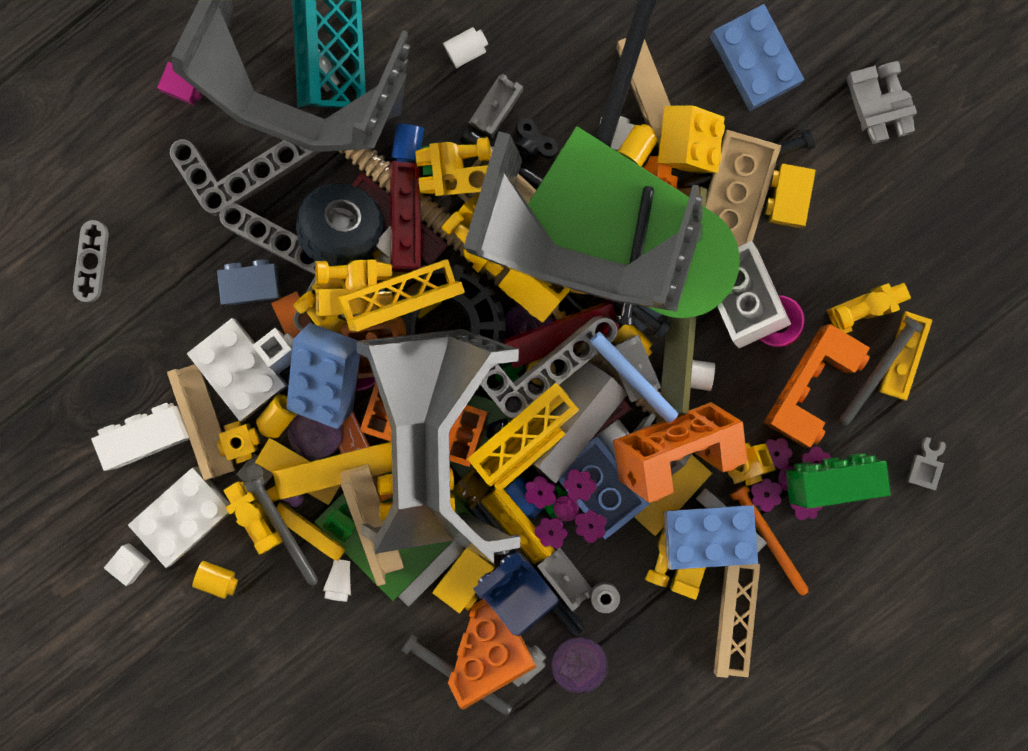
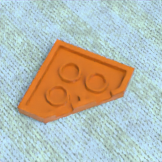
[448,599,536,709]

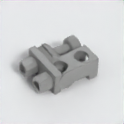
[846,61,917,144]

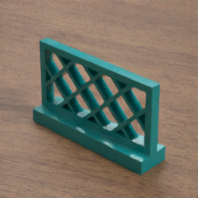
[292,0,366,109]

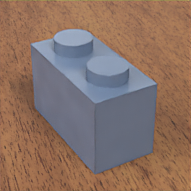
[217,259,281,306]

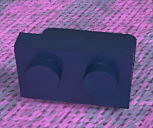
[473,552,558,636]

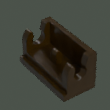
[450,468,494,511]

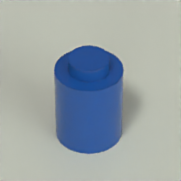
[391,124,424,163]
[505,475,543,520]

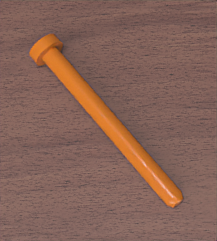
[729,484,809,596]

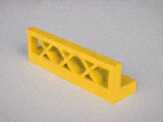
[339,259,465,331]
[468,383,579,486]

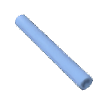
[589,332,678,423]

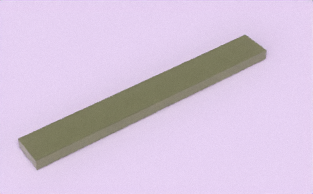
[661,187,707,414]

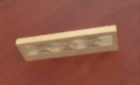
[616,38,671,152]
[167,364,236,480]
[341,464,404,586]
[714,564,760,678]

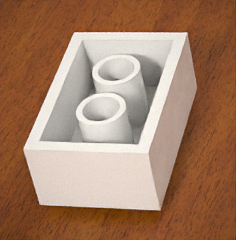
[717,241,791,348]
[187,318,289,421]
[91,403,190,471]
[128,467,231,568]

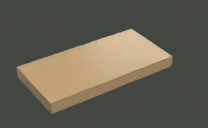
[705,130,781,247]

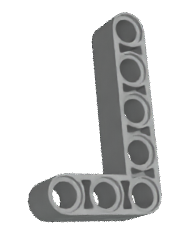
[170,139,320,216]
[219,203,345,331]
[480,316,617,418]

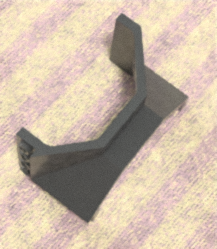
[171,0,411,152]
[464,131,703,312]
[356,329,520,563]

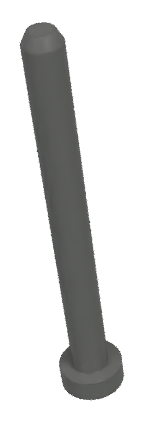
[839,316,923,426]
[244,474,318,586]
[401,634,512,715]

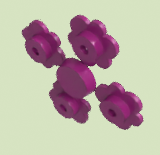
[751,438,831,520]
[525,469,606,549]

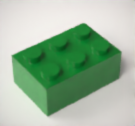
[785,453,891,509]

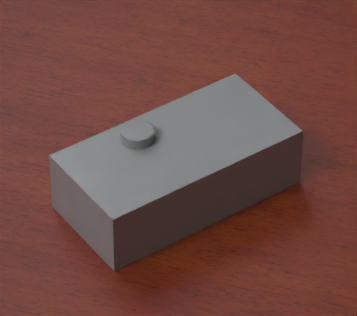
[531,354,628,483]

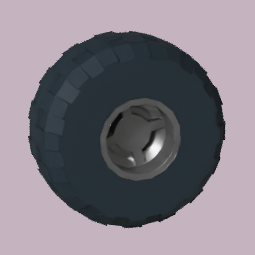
[296,183,384,266]

